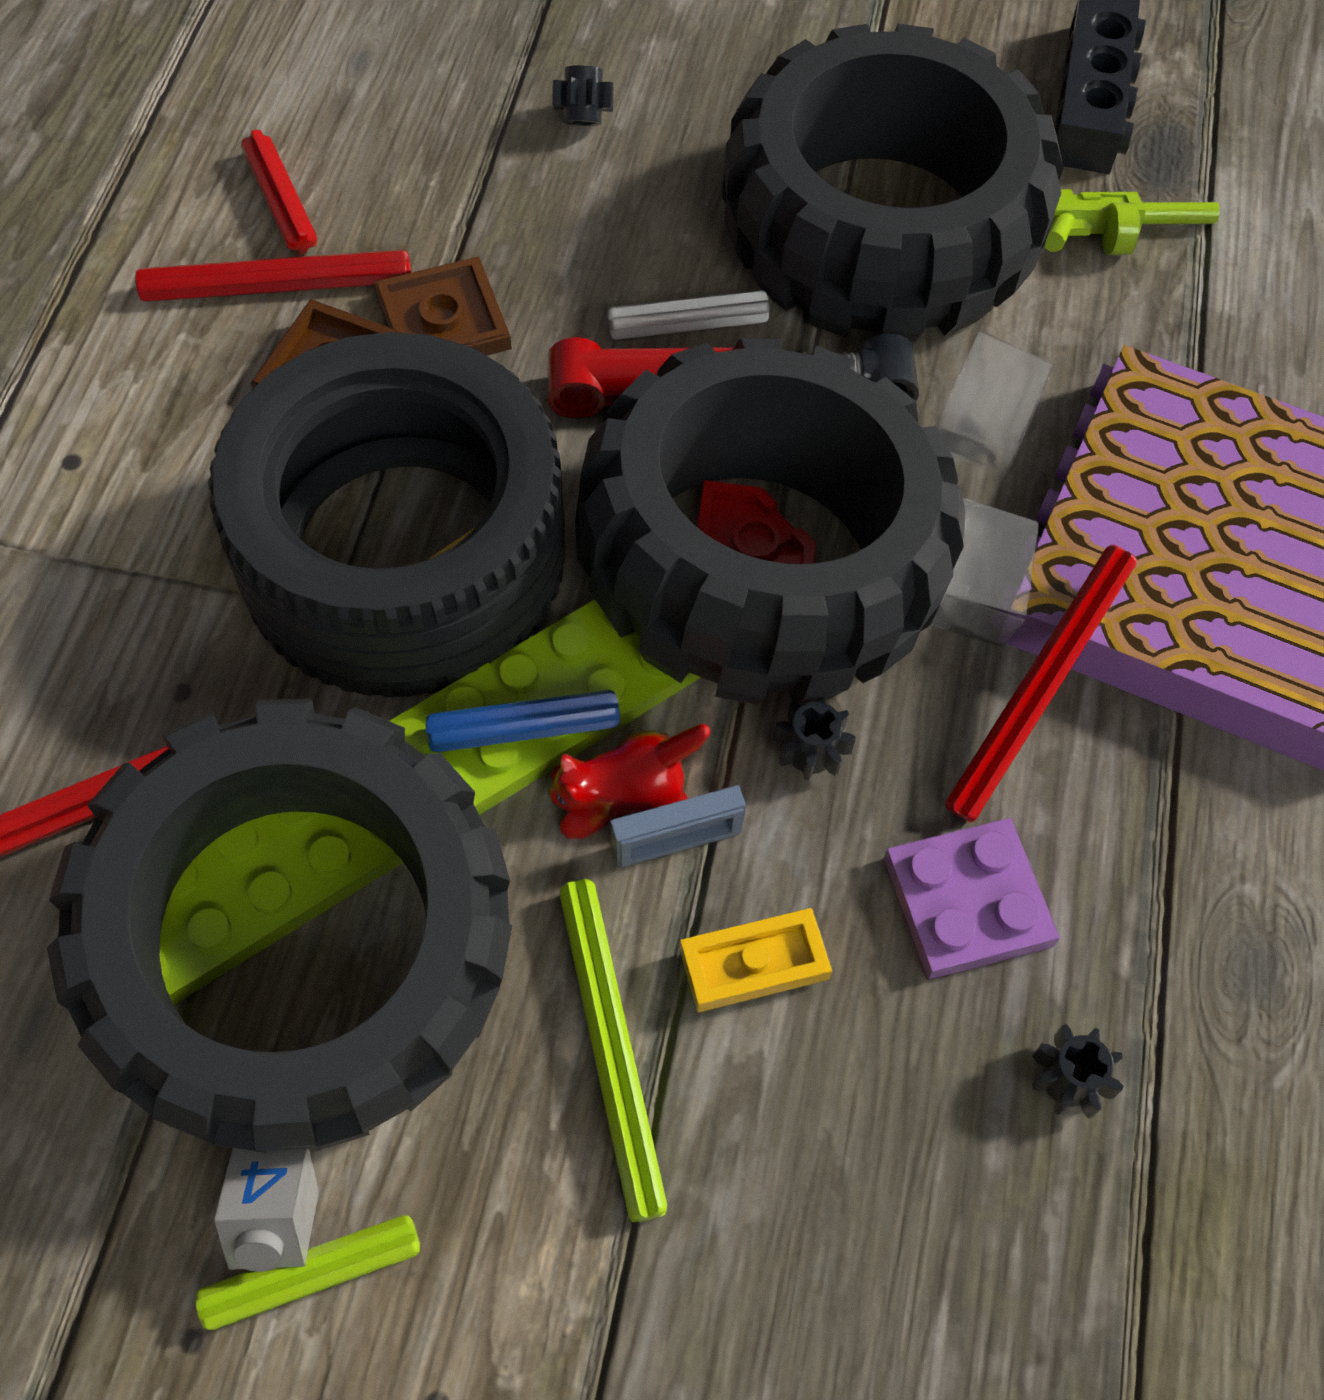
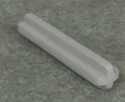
[607,290,770,341]

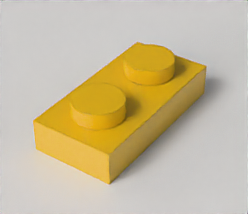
[679,908,832,1013]

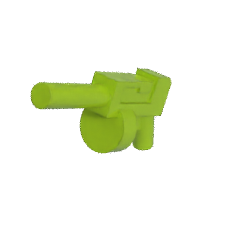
[1044,189,1220,255]

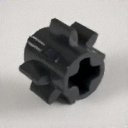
[552,65,614,126]
[773,697,856,780]
[1032,1024,1124,1118]

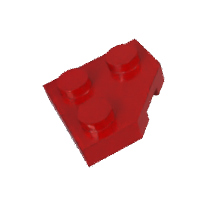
[697,480,816,564]

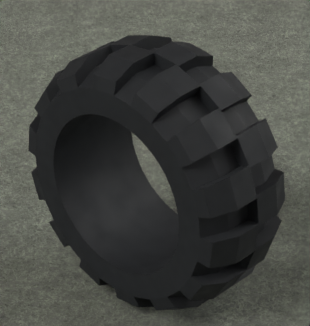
[722,23,1064,342]
[575,338,966,705]
[47,699,512,1153]

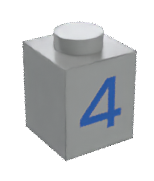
[214,1148,319,1272]

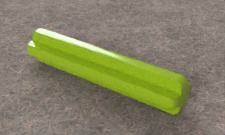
[195,1215,420,1330]

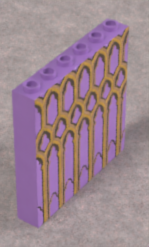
[995,345,1324,771]

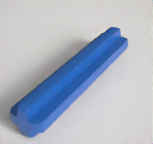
[425,689,620,752]

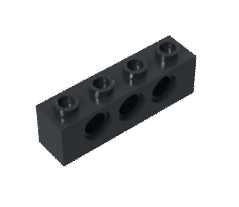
[1054,0,1146,174]

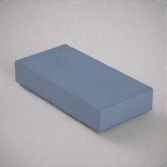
[610,785,746,868]

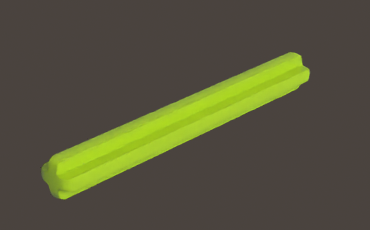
[559,879,667,1222]

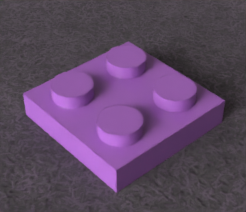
[884,818,1060,980]

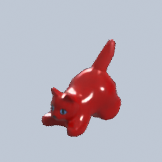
[549,724,711,839]

